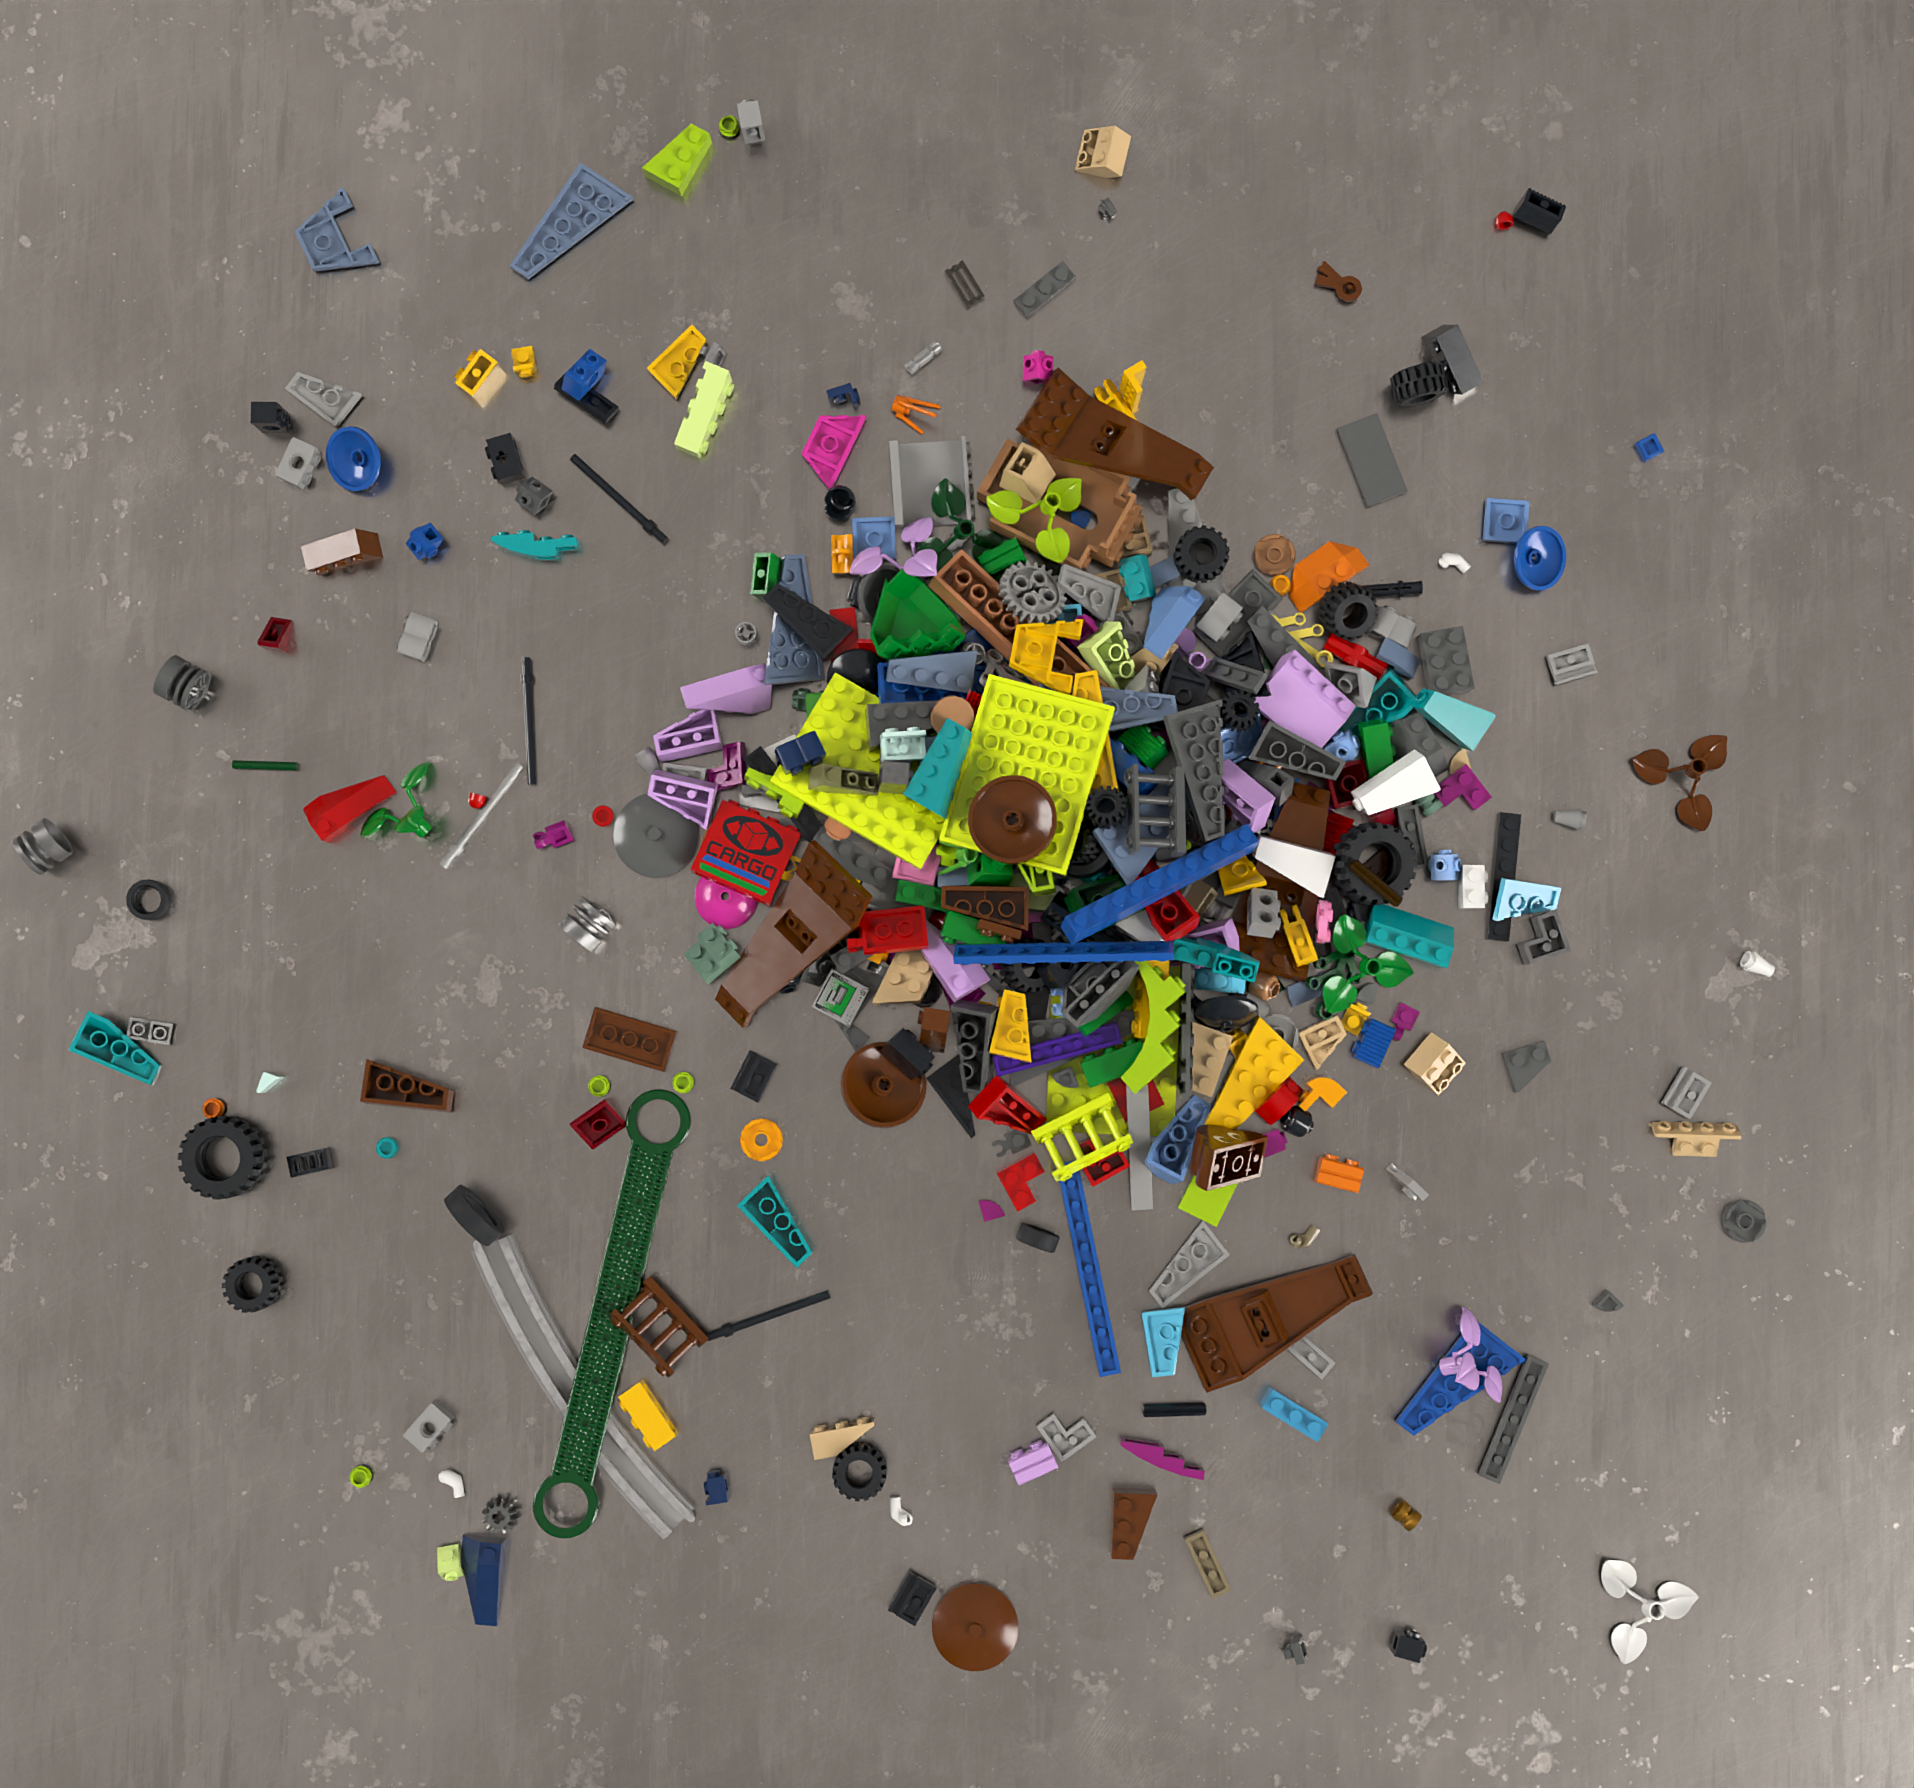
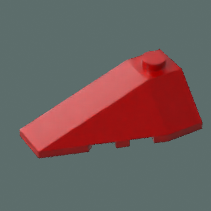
[303,775,397,843]

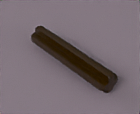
[1349,860,1403,907]

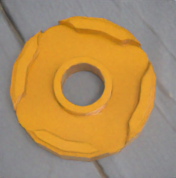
[740,1118,783,1161]

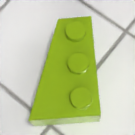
[642,123,712,196]
[1017,863,1057,897]

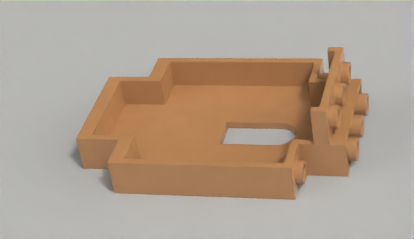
[977,439,1144,570]

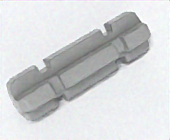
[905,341,942,374]

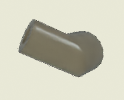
[1290,1224,1321,1248]

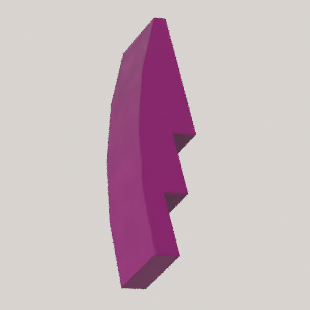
[1119,1438,1205,1480]

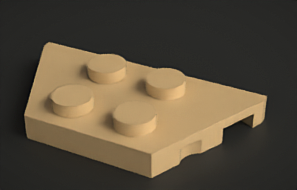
[872,950,934,1006]

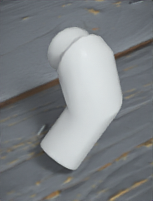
[1439,553,1471,574]
[439,1470,465,1498]

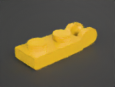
[1094,378,1137,420]
[1279,905,1318,967]

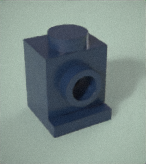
[704,1470,730,1506]

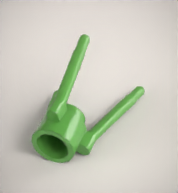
[938,841,979,876]

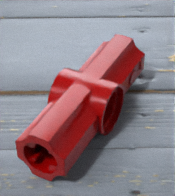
[1323,633,1388,681]

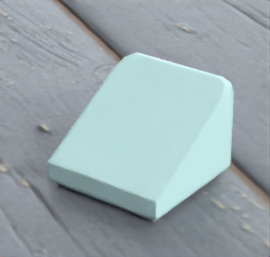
[256,1071,284,1093]

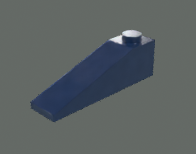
[461,1534,506,1626]

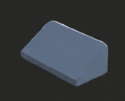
[1285,971,1326,1007]

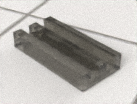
[945,260,985,308]

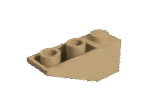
[810,1417,875,1460]

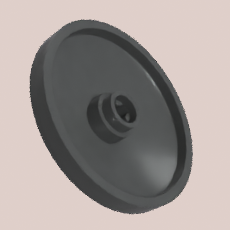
[613,793,699,878]

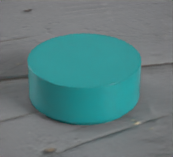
[376,1137,399,1159]

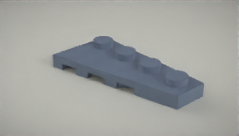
[886,650,977,693]

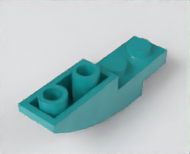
[491,530,580,560]
[1174,937,1260,982]

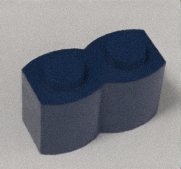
[774,731,826,776]

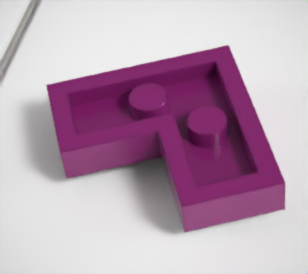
[706,741,747,791]
[1434,763,1492,810]

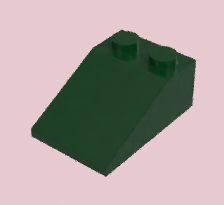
[1064,873,1145,933]

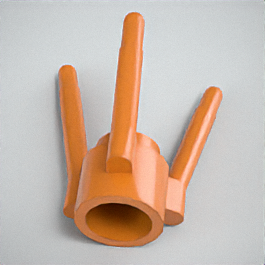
[891,395,941,434]

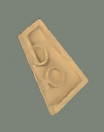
[1191,1022,1233,1097]

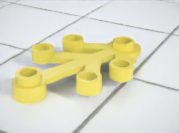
[1271,612,1333,668]

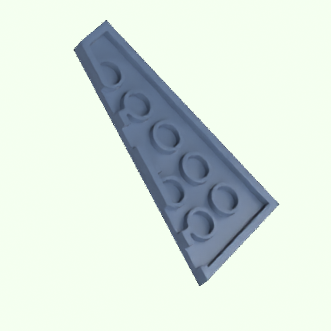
[509,162,633,280]
[764,554,825,685]
[1039,682,1178,732]
[1092,784,1190,885]

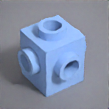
[1325,730,1361,762]
[1428,850,1461,880]

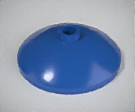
[326,426,381,491]
[1514,526,1566,590]

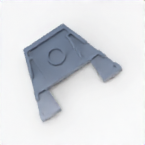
[294,187,380,272]

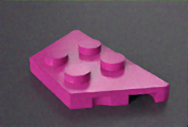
[801,415,867,489]

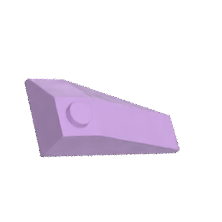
[680,663,772,714]

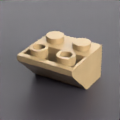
[1075,126,1131,178]
[999,442,1056,504]
[1404,1032,1466,1096]

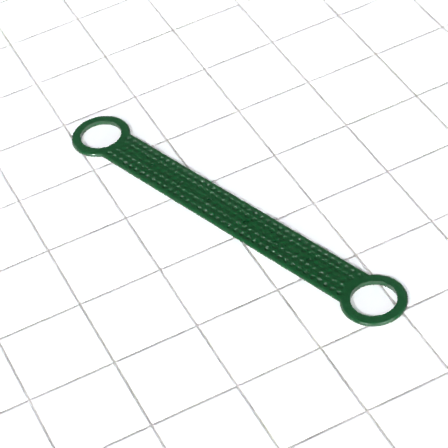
[533,1089,691,1538]

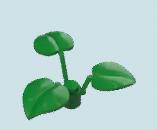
[360,762,432,838]
[1322,914,1414,1013]

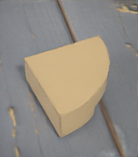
[1449,749,1471,775]

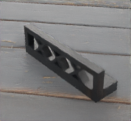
[1040,890,1131,943]

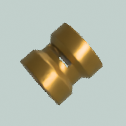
[1391,1500,1422,1531]

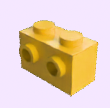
[454,349,498,396]

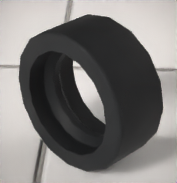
[126,879,171,920]
[1016,1223,1060,1253]

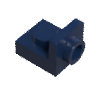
[826,383,860,408]

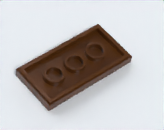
[582,1007,677,1072]

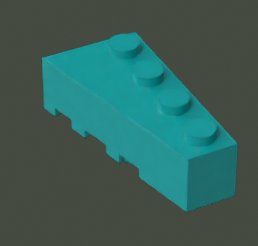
[903,718,973,819]
[737,1176,812,1268]

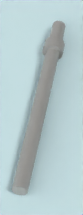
[440,762,524,869]

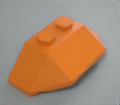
[1288,541,1369,613]

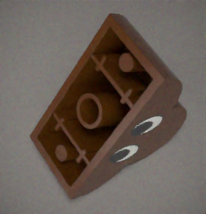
[1189,1125,1268,1191]

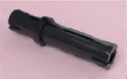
[1359,580,1423,597]

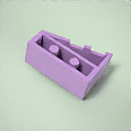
[653,710,723,763]

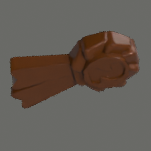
[1314,261,1362,303]

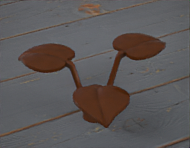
[1633,735,1727,831]

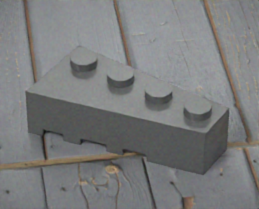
[865,700,938,753]

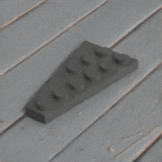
[1163,699,1225,842]
[1010,1010,1134,1087]

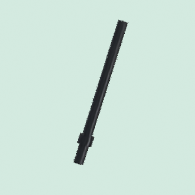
[570,454,668,544]
[520,657,536,785]
[706,1290,831,1341]

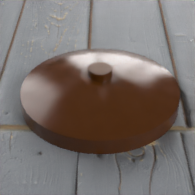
[968,775,1057,864]
[841,1042,926,1128]
[932,1582,1018,1671]

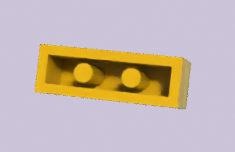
[618,1379,678,1451]

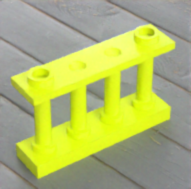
[1031,1093,1134,1182]

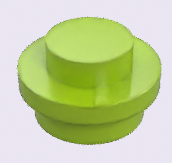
[718,115,740,137]
[672,1072,694,1093]
[588,1075,610,1097]
[349,1465,372,1488]

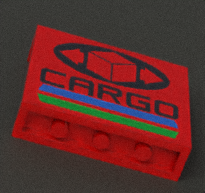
[690,799,801,907]

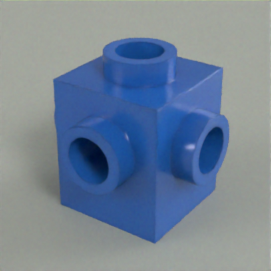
[405,523,444,560]

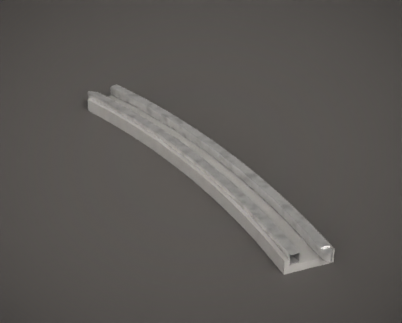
[471,1234,695,1540]

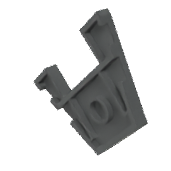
[834,967,884,1052]

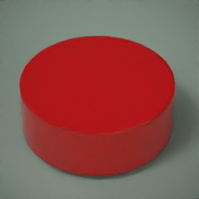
[592,805,615,827]

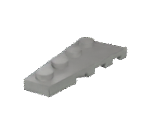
[1148,1220,1230,1309]

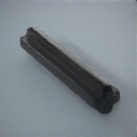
[1143,1403,1207,1417]

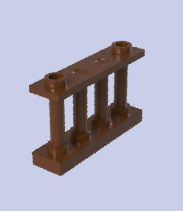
[609,1276,709,1378]

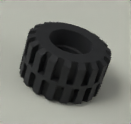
[1390,362,1448,406]
[1174,525,1230,583]
[1318,581,1378,640]
[999,938,1048,992]
[222,1256,283,1313]
[832,1442,887,1502]

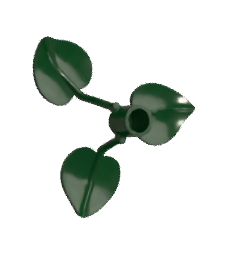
[918,478,1003,572]

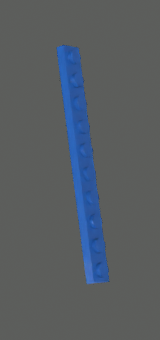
[953,941,1174,965]
[1060,1160,1121,1377]

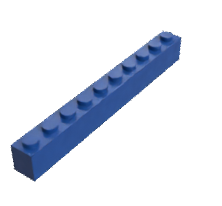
[1060,824,1259,945]

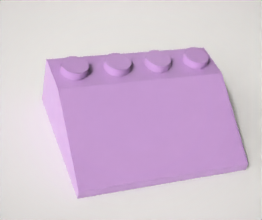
[1254,650,1356,748]

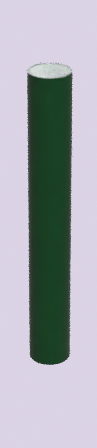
[232,760,298,771]

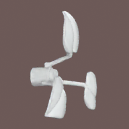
[1601,1560,1699,1664]

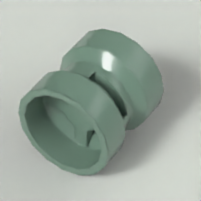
[1413,793,1443,817]

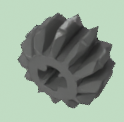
[482,1496,519,1534]

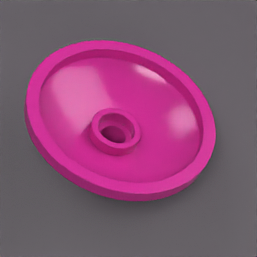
[694,877,758,929]

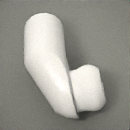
[890,1496,913,1526]

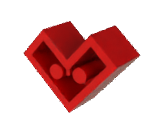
[1071,1138,1130,1187]
[996,1152,1045,1212]

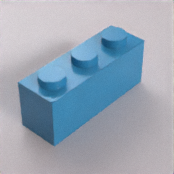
[1259,1386,1329,1442]

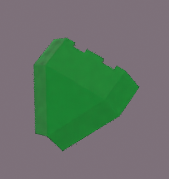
[870,568,966,661]

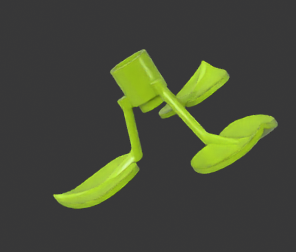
[986,478,1082,563]

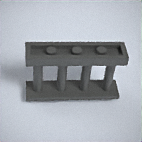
[1124,764,1186,857]

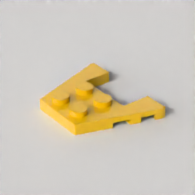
[1009,619,1083,695]

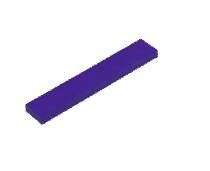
[992,1022,1123,1076]

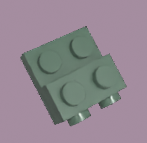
[683,923,741,984]

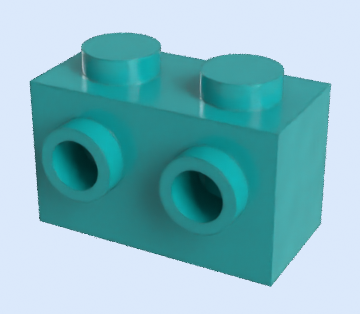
[1119,554,1156,602]

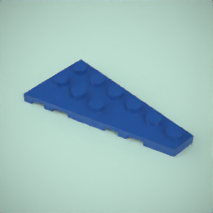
[1395,1321,1526,1436]

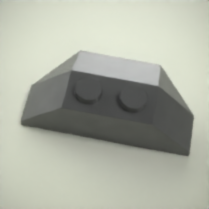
[1388,708,1449,777]
[1061,961,1139,1028]

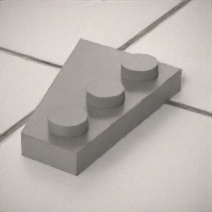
[1057,564,1122,623]

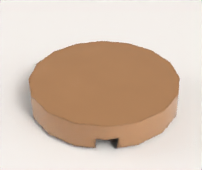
[1253,534,1296,577]
[930,695,974,733]

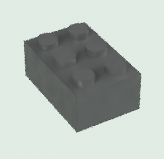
[1416,626,1475,696]

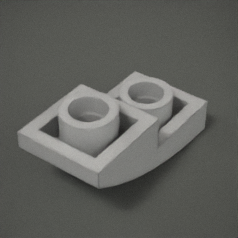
[126,1017,173,1045]

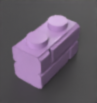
[1008,1440,1058,1486]

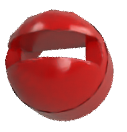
[1496,211,1513,230]
[468,792,487,809]

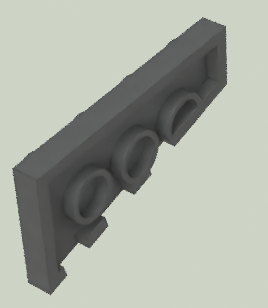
[1246,606,1321,670]

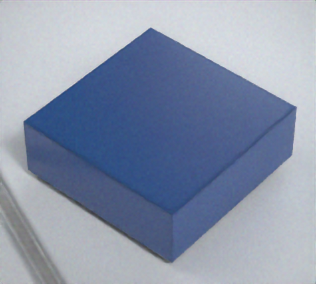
[1634,433,1664,462]

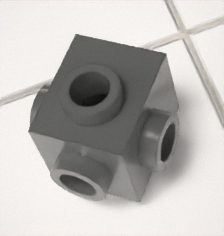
[515,476,553,515]

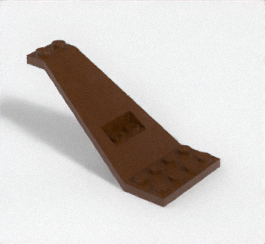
[1016,367,1214,500]
[1232,782,1331,983]
[715,840,872,1028]
[1181,1254,1373,1393]

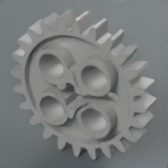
[998,561,1067,624]

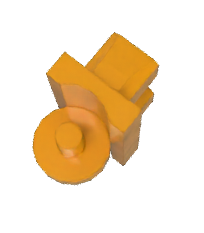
[831,534,854,574]

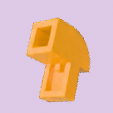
[1296,1077,1347,1111]

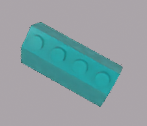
[1365,904,1454,968]

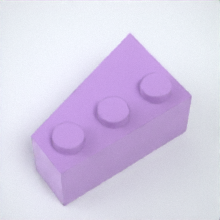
[1222,759,1276,833]
[647,770,718,830]

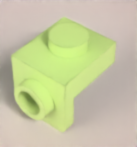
[437,1544,464,1581]

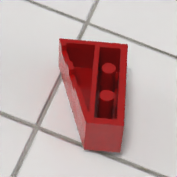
[968,1075,1047,1135]

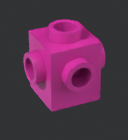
[1023,350,1053,385]

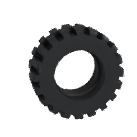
[1331,823,1418,905]
[177,1116,268,1200]

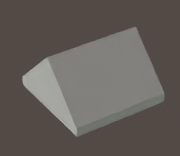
[1324,662,1377,708]

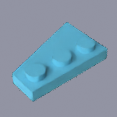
[1142,1307,1185,1377]

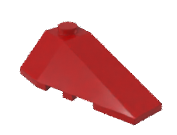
[1135,858,1200,942]

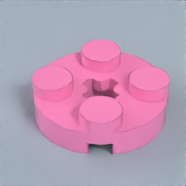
[1315,900,1333,943]

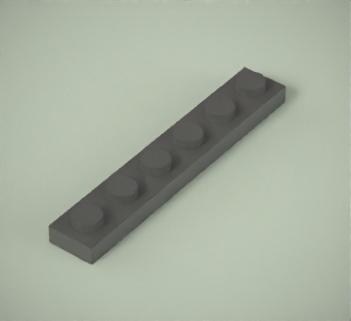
[1478,1354,1549,1484]

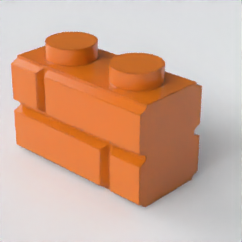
[1314,1154,1364,1193]

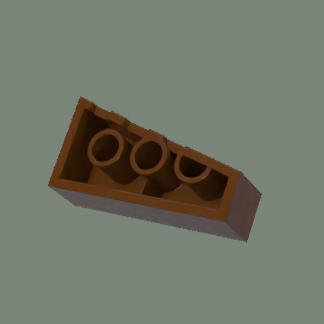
[941,886,1029,931]
[917,1007,951,1053]
[360,1059,454,1113]

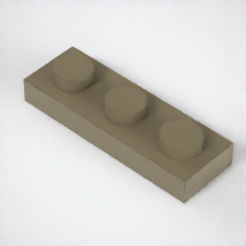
[1184,1529,1231,1599]

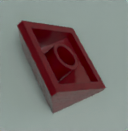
[1326,758,1369,809]
[569,1098,626,1150]

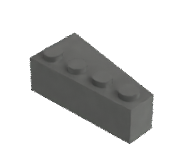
[1247,720,1346,781]
[950,1000,999,1095]

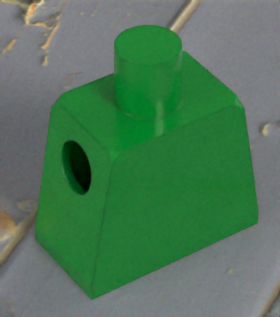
[967,854,1013,887]

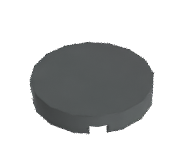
[1722,1200,1766,1243]

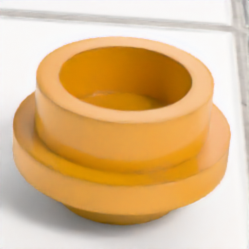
[1270,575,1291,596]

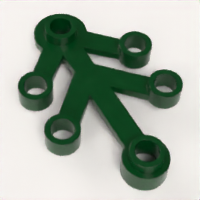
[1305,948,1362,1020]

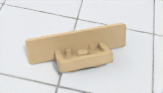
[1651,1121,1742,1157]

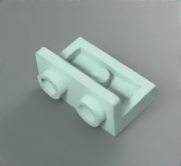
[880,727,926,762]

